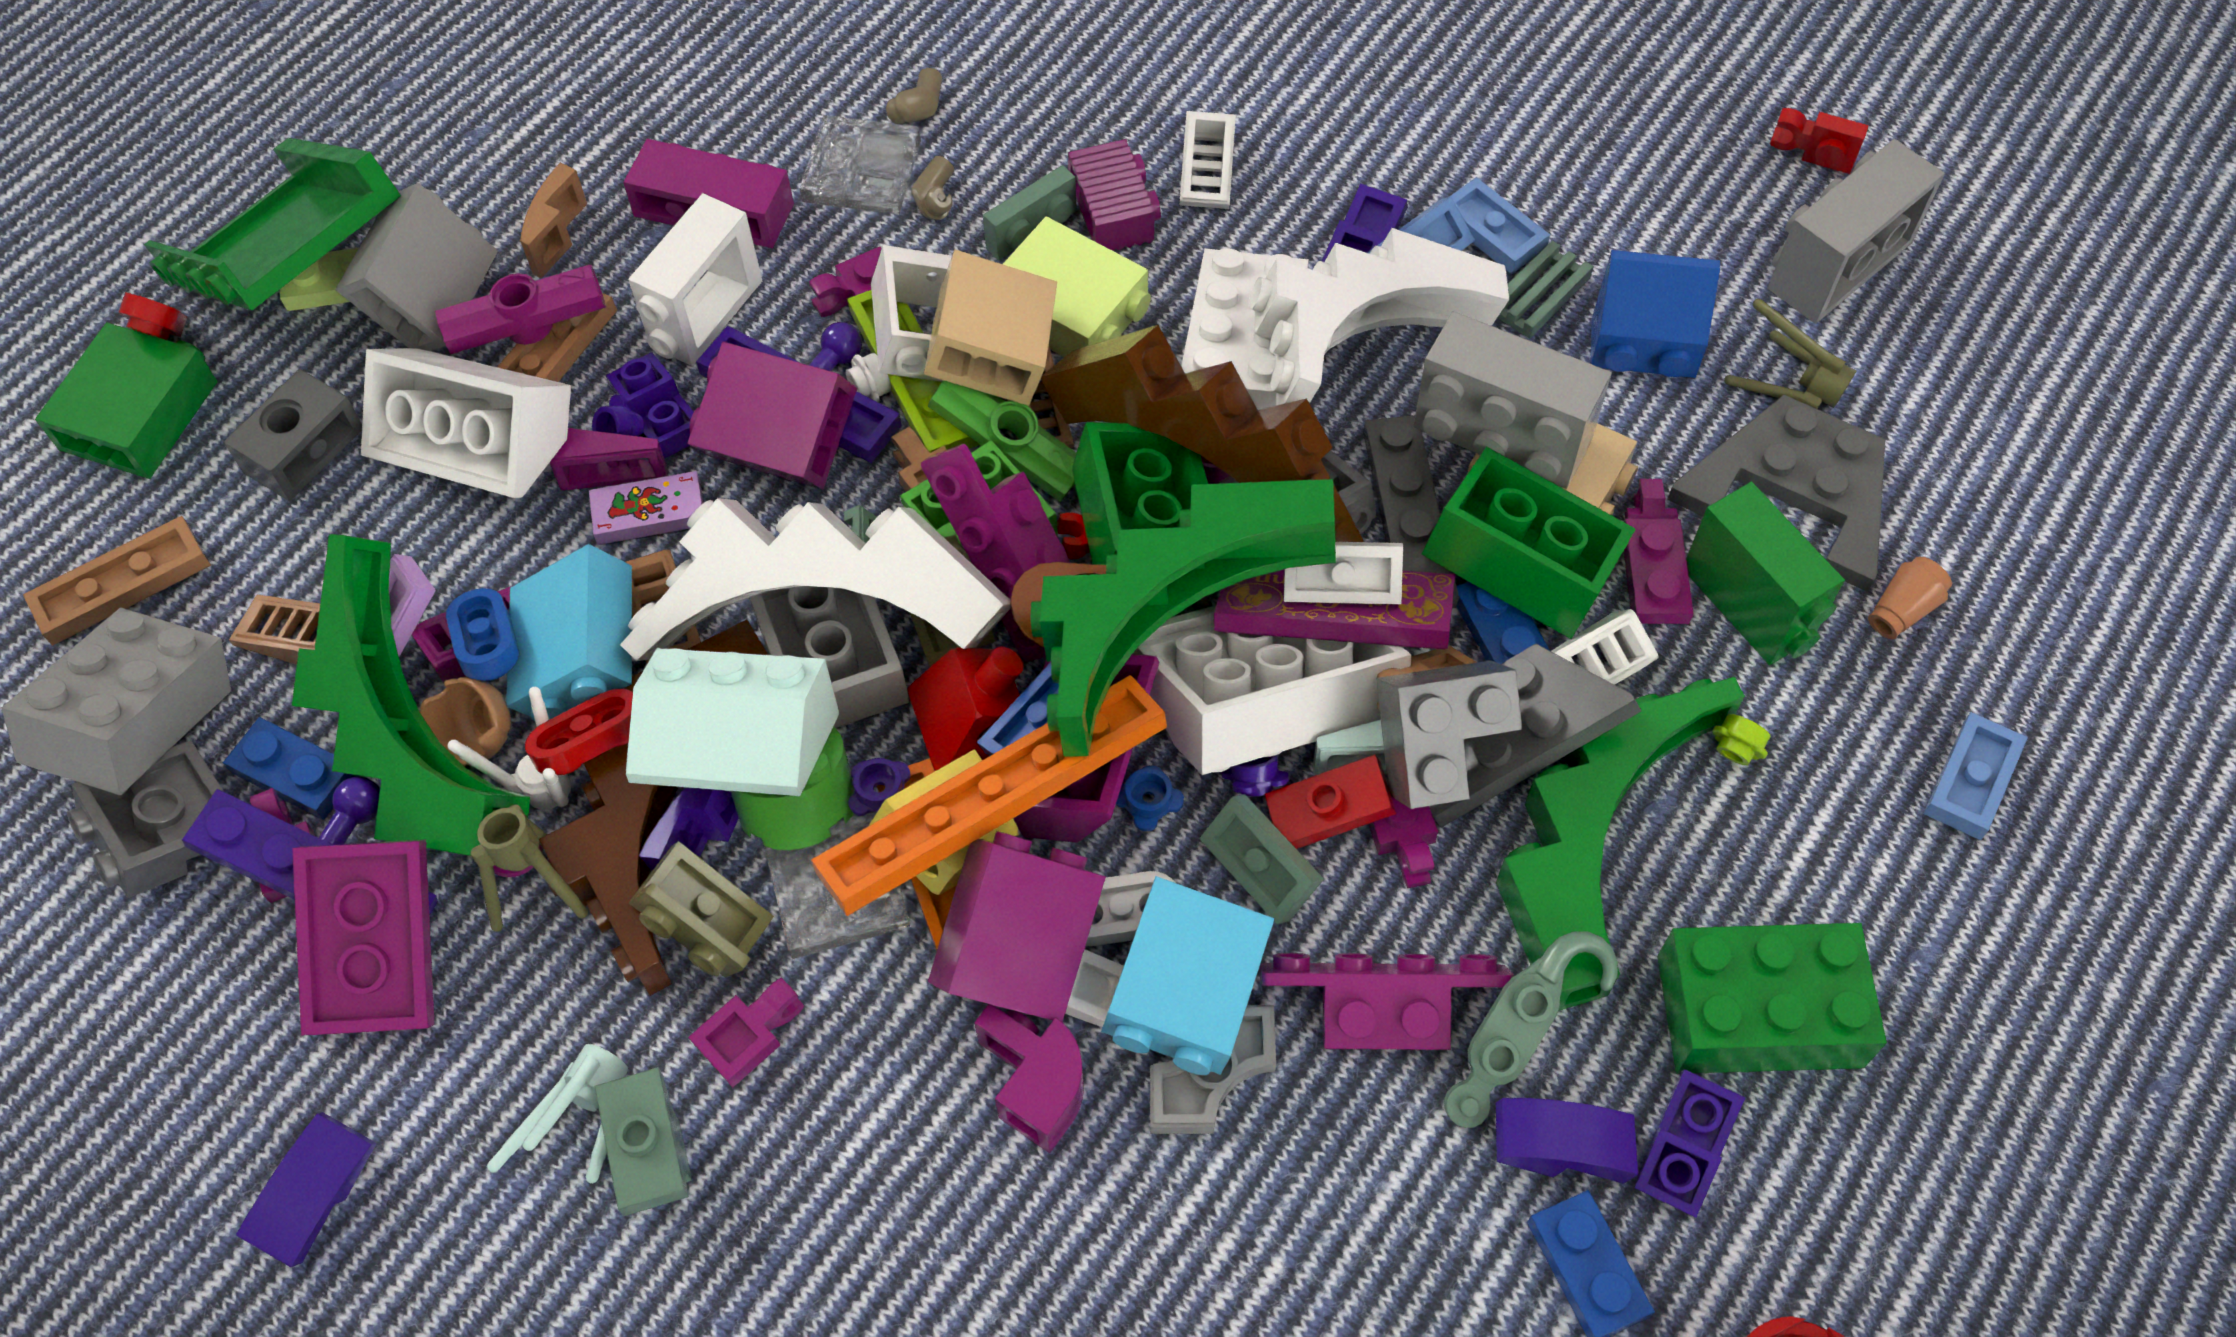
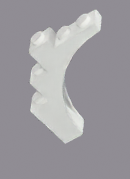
[1249,228,1509,406]
[620,498,1011,661]

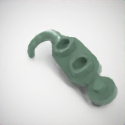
[1444,931,1618,1128]

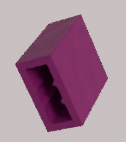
[687,341,858,490]
[928,831,1106,1023]

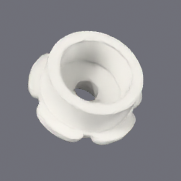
[846,353,891,403]

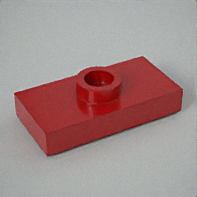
[1265,754,1396,849]

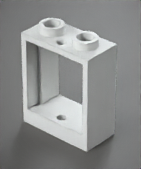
[628,193,762,366]
[871,245,952,382]

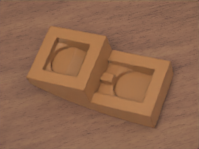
[520,162,587,278]

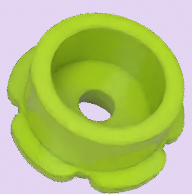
[1712,714,1771,765]

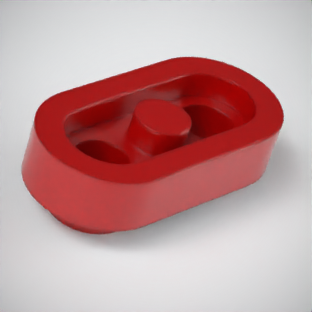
[118,292,188,341]
[525,689,633,775]

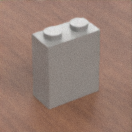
[335,183,498,351]

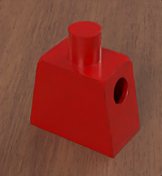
[907,647,1023,771]

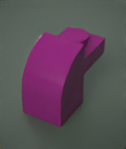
[974,1004,1084,1153]

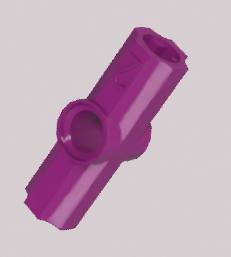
[435,264,606,354]

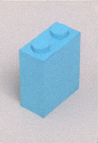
[506,544,632,721]
[1101,876,1274,1075]

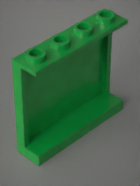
[143,138,401,311]

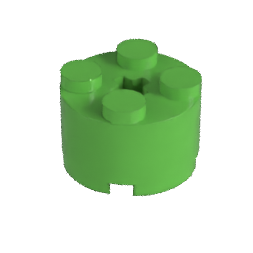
[730,726,855,850]

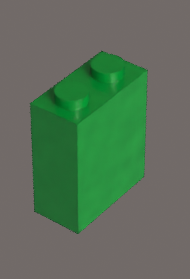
[35,322,218,479]
[1686,481,1845,666]

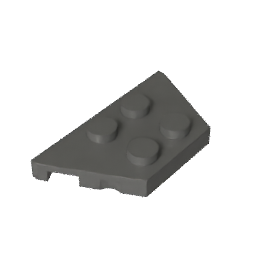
[1430,643,1642,828]

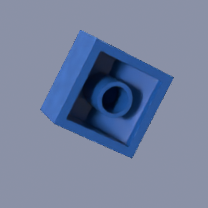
[1590,250,1720,378]

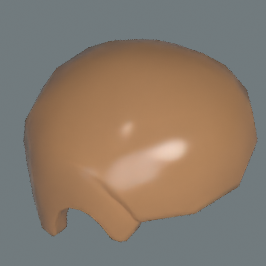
[420,677,511,766]

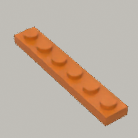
[811,675,1167,916]

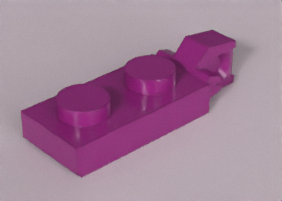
[1624,479,1694,624]

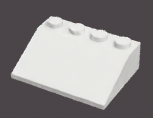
[1132,606,1411,775]

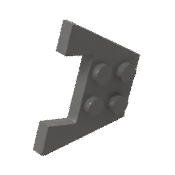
[1667,395,1885,592]

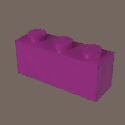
[623,139,794,249]

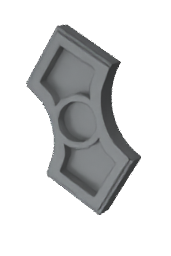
[1150,1005,1276,1134]

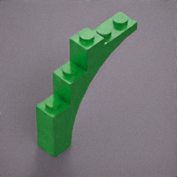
[1030,479,1336,757]
[292,534,530,856]
[1496,677,1745,1011]

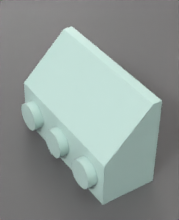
[626,648,839,796]

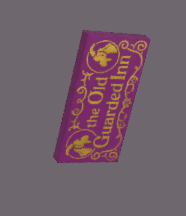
[1214,569,1455,650]

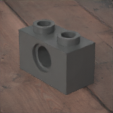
[223,369,362,502]

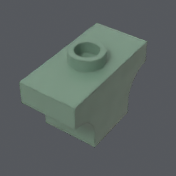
[594,1067,692,1216]

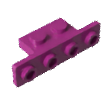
[921,444,1071,662]
[1259,953,1514,1050]

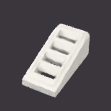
[1179,111,1236,209]
[1551,609,1658,685]

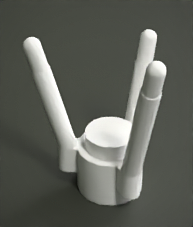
[448,687,571,810]

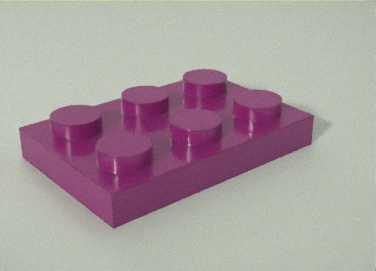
[292,840,435,1036]

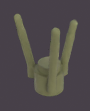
[1724,299,1857,409]
[470,805,588,932]

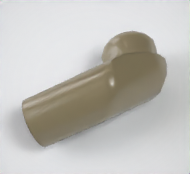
[886,68,942,125]
[911,156,954,221]

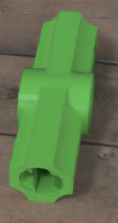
[928,380,1076,502]

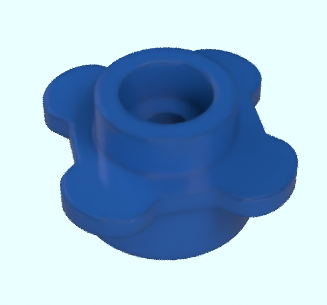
[1116,765,1184,831]

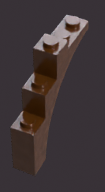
[1041,325,1364,542]
[539,619,768,996]

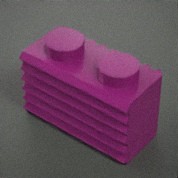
[1068,139,1161,251]

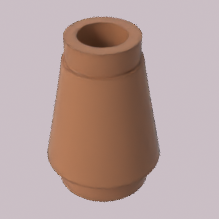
[1868,556,1952,639]

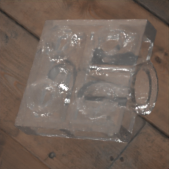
[799,115,921,215]
[764,812,911,959]

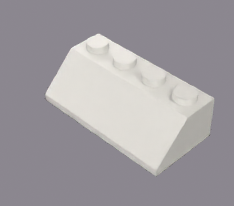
[361,348,571,498]

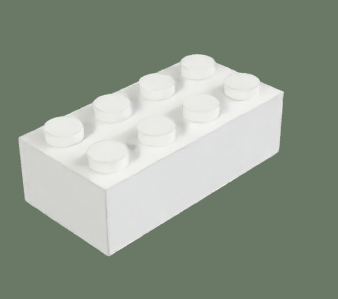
[1181,248,1309,410]

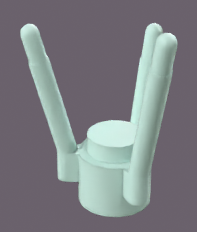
[487,1044,629,1183]

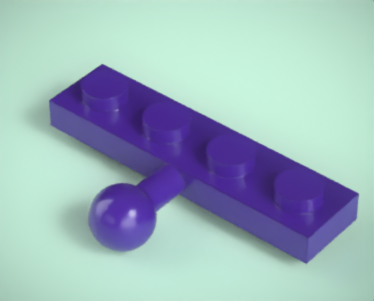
[696,322,902,464]
[182,777,438,915]

